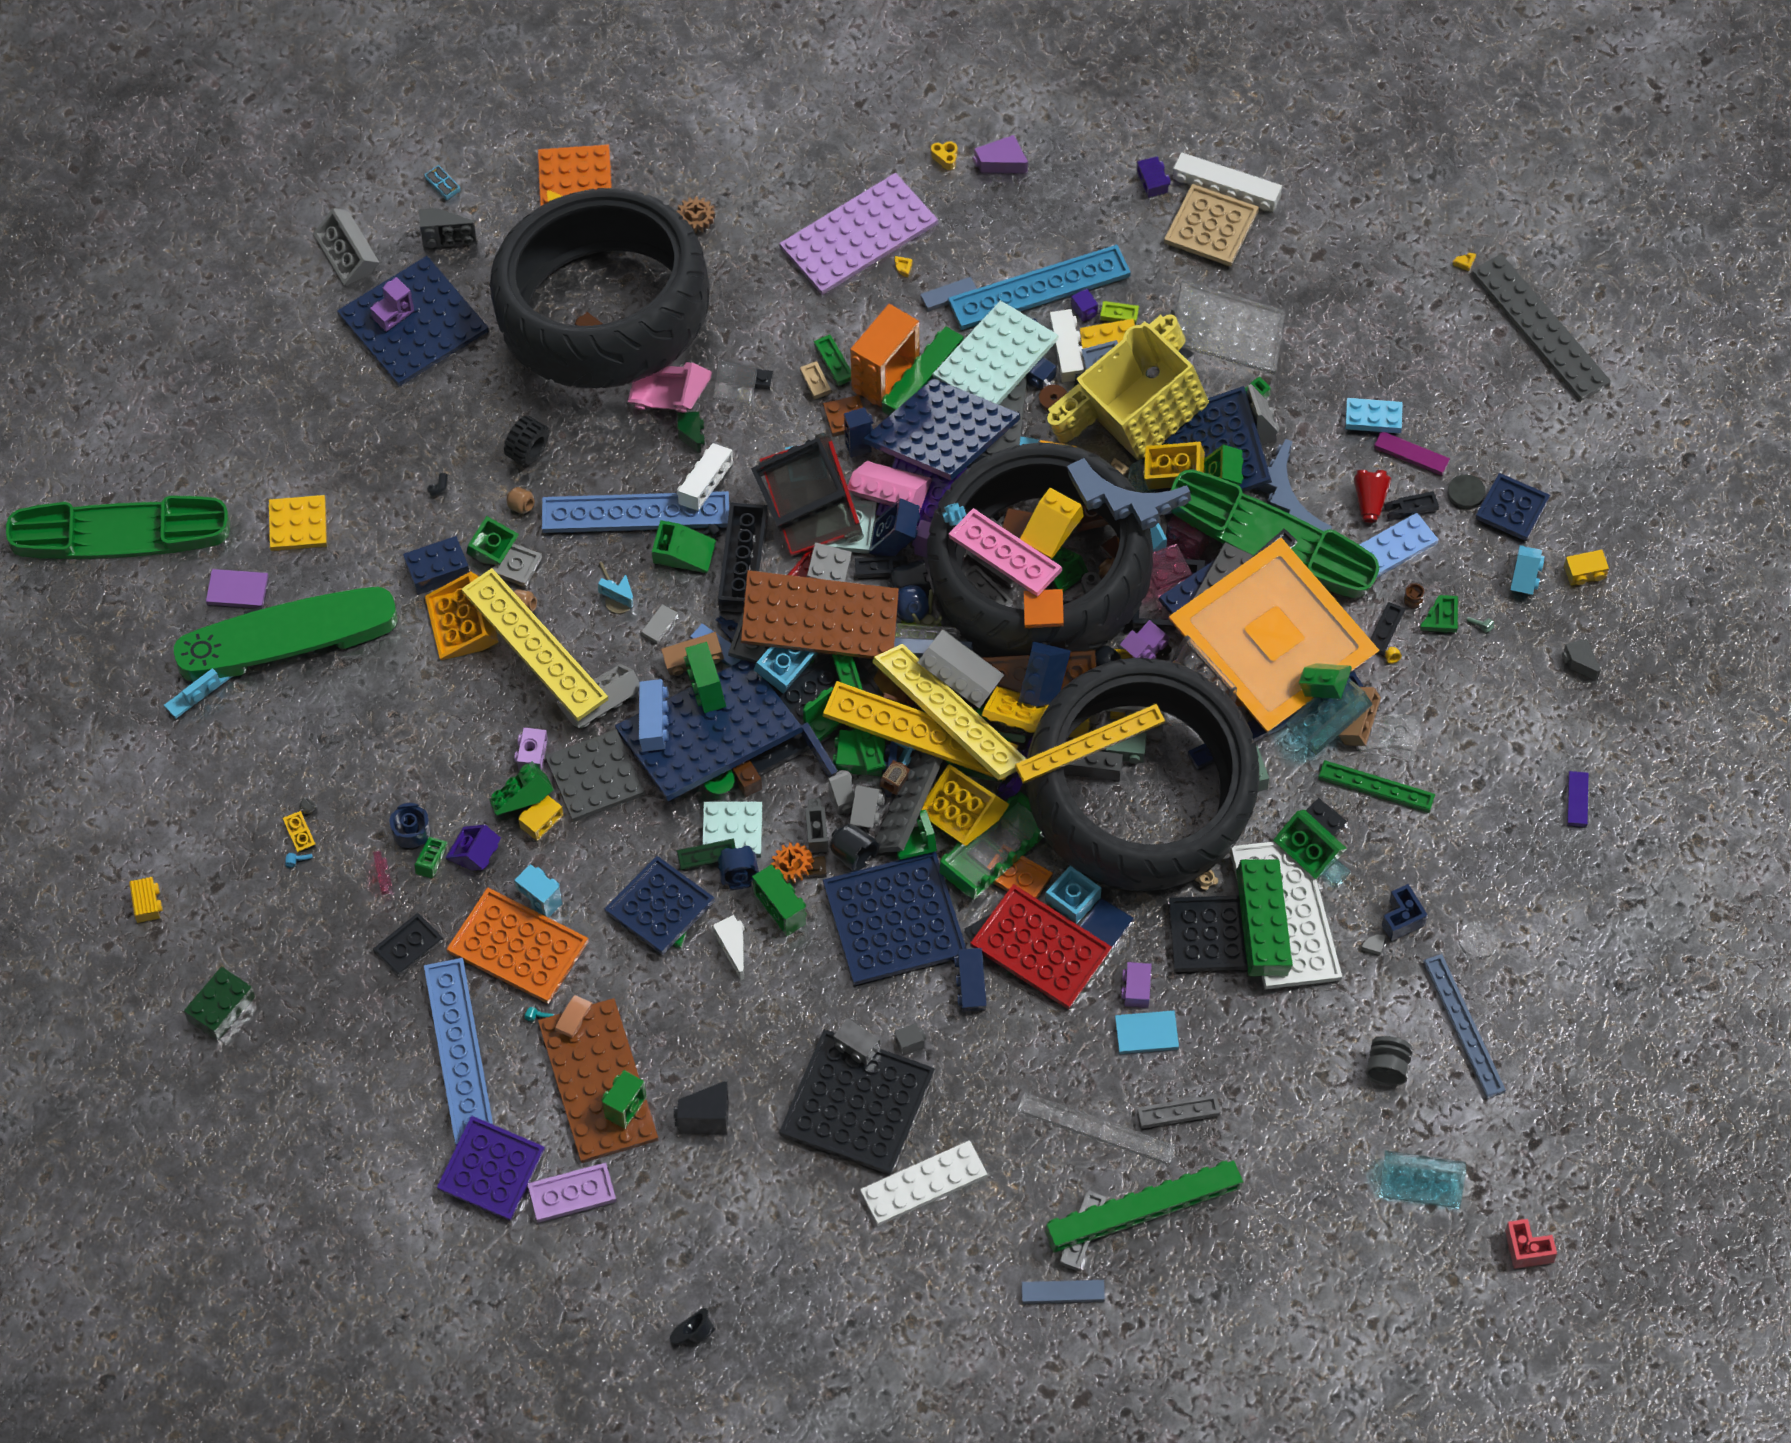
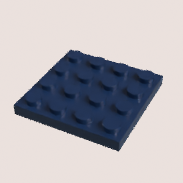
[604,856,715,955]

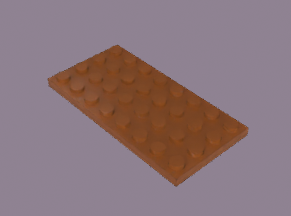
[740,570,899,659]
[538,998,659,1164]

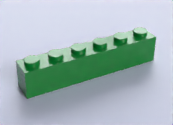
[881,326,964,416]

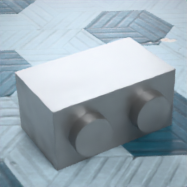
[833,1018,880,1065]

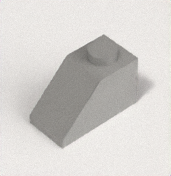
[829,772,855,815]

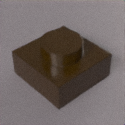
[807,856,827,878]

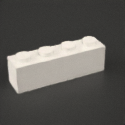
[1049,309,1087,383]
[677,443,733,511]

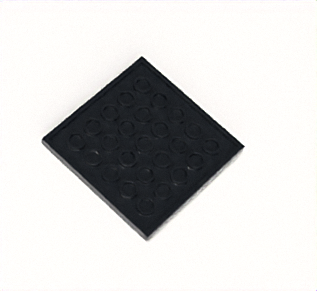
[779,1029,935,1175]

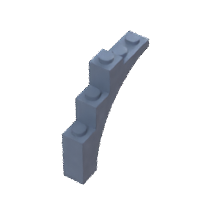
[1256,439,1332,531]
[1067,458,1191,530]

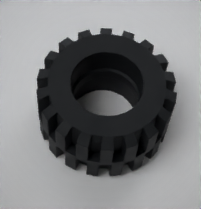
[504,415,549,467]

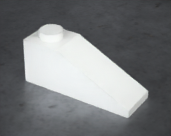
[713,915,745,980]

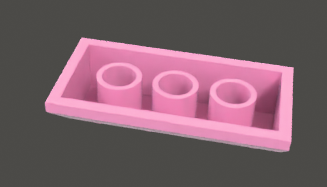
[847,461,932,512]

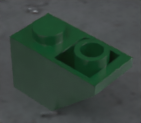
[677,411,705,453]

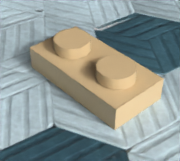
[800,361,831,399]

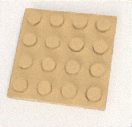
[1164,184,1259,266]

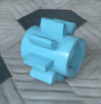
[942,503,966,526]

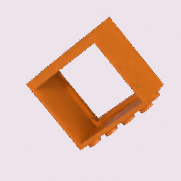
[850,304,920,407]

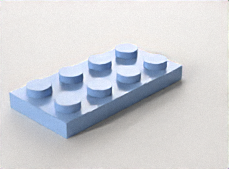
[1360,513,1439,578]

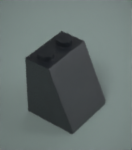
[674,1081,729,1135]

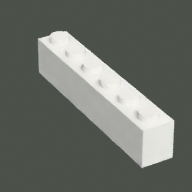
[1173,152,1282,212]

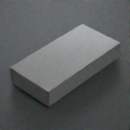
[641,604,678,644]

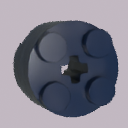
[389,803,431,848]
[718,846,759,890]

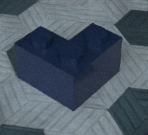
[1382,884,1428,941]

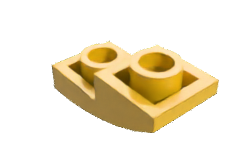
[283,811,315,852]

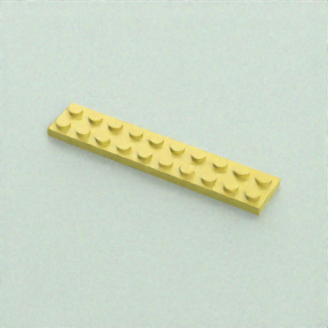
[462,568,608,721]
[873,644,1026,780]

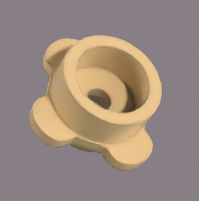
[1195,869,1218,890]

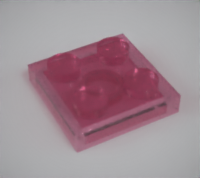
[1151,544,1192,591]

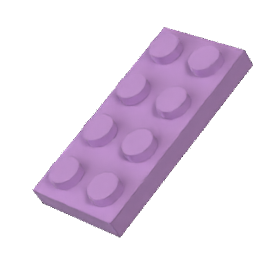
[528,1163,616,1223]

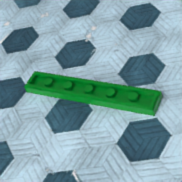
[1318,760,1435,813]

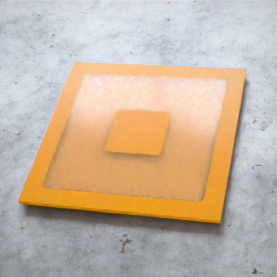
[1168,538,1380,733]

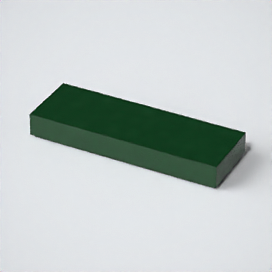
[676,838,736,869]

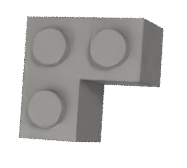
[850,785,886,828]

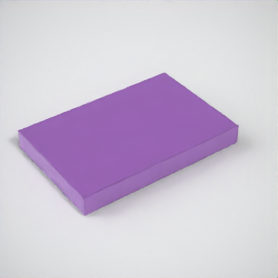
[206,569,269,609]

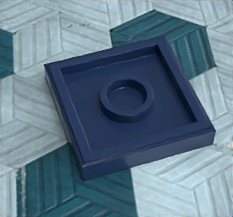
[1080,898,1134,950]

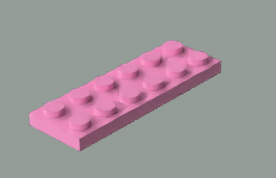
[949,508,1062,597]

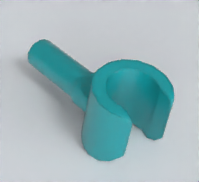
[524,1007,554,1022]

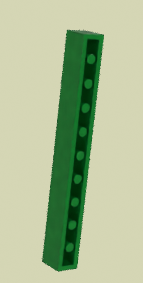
[1044,1160,1243,1253]

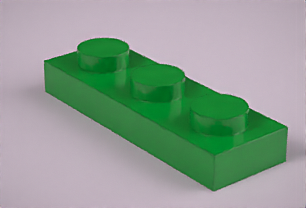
[814,334,851,386]

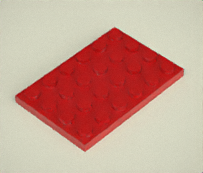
[970,884,1112,1010]

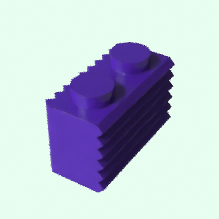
[1136,156,1171,198]

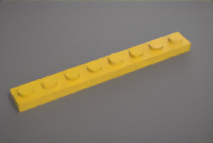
[1015,704,1165,784]

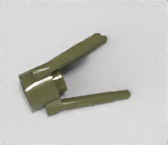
[912,589,943,633]

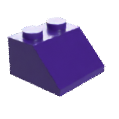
[446,824,501,871]

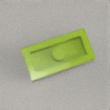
[1100,301,1139,325]

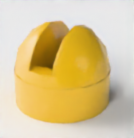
[1385,647,1402,664]

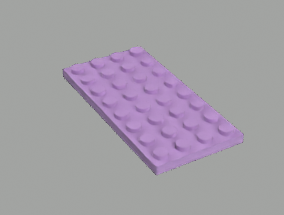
[780,173,938,295]

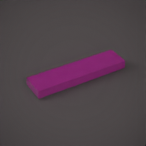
[1374,432,1450,476]

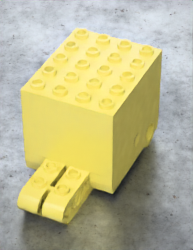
[1047,315,1209,462]

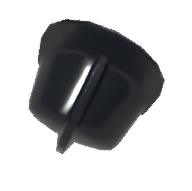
[670,1308,716,1344]

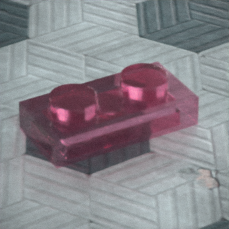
[373,851,392,895]

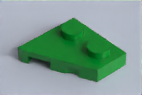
[1420,595,1458,633]

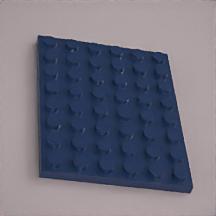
[615,660,803,801]

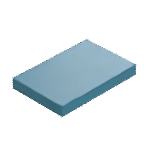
[1115,1010,1179,1054]

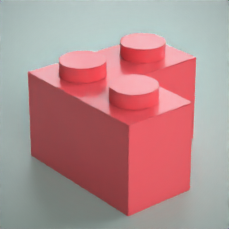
[1505,1219,1557,1269]

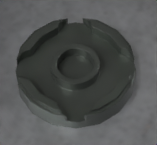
[1448,474,1485,509]

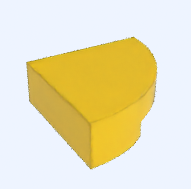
[1452,253,1477,271]
[895,256,913,277]

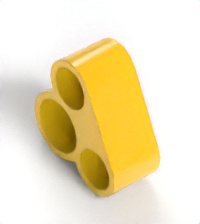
[931,142,958,171]

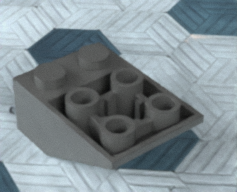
[419,208,477,248]

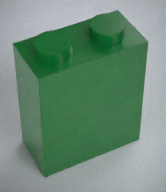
[833,730,886,777]

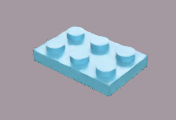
[1345,398,1402,433]

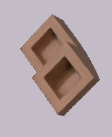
[555,995,592,1038]

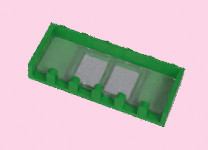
[939,792,1044,900]

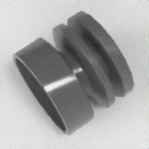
[1366,1036,1413,1085]

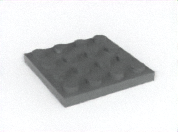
[545,729,645,822]

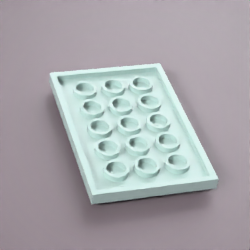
[933,300,1059,405]

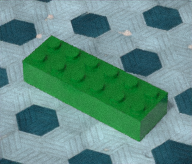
[1236,859,1293,976]

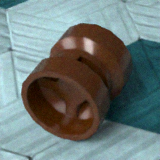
[1404,583,1424,609]

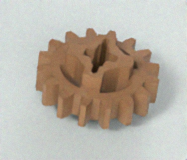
[677,196,715,233]

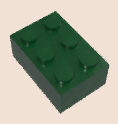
[184,966,255,1041]

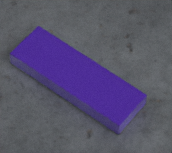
[1567,771,1589,827]

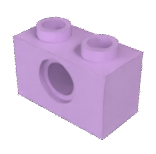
[514,728,548,770]

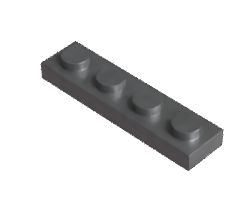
[1137,1094,1221,1129]
[1059,1190,1107,1271]

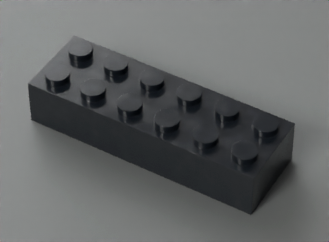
[718,502,768,612]

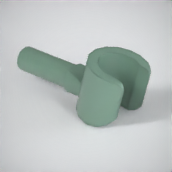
[1467,617,1494,633]

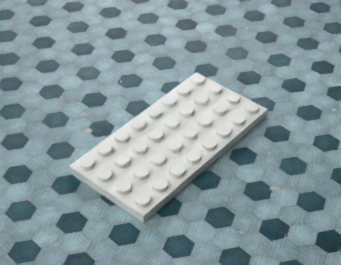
[1230,842,1342,989]

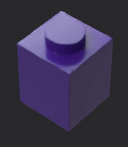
[1071,289,1098,322]

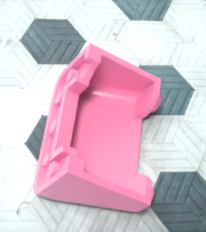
[628,362,712,413]

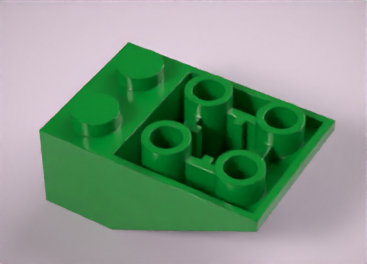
[652,520,716,573]
[489,761,554,815]

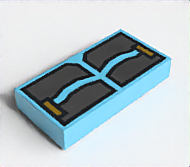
[424,165,461,200]

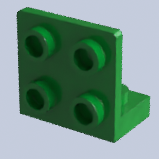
[1049,547,1088,592]
[803,687,842,741]
[897,809,937,859]

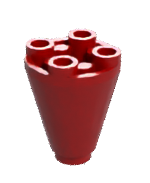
[1354,470,1391,523]

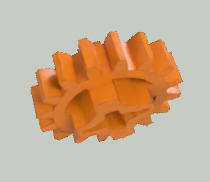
[771,842,814,883]

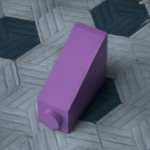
[972,135,1028,173]

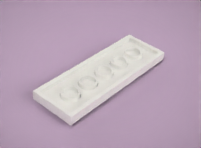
[860,1140,987,1226]

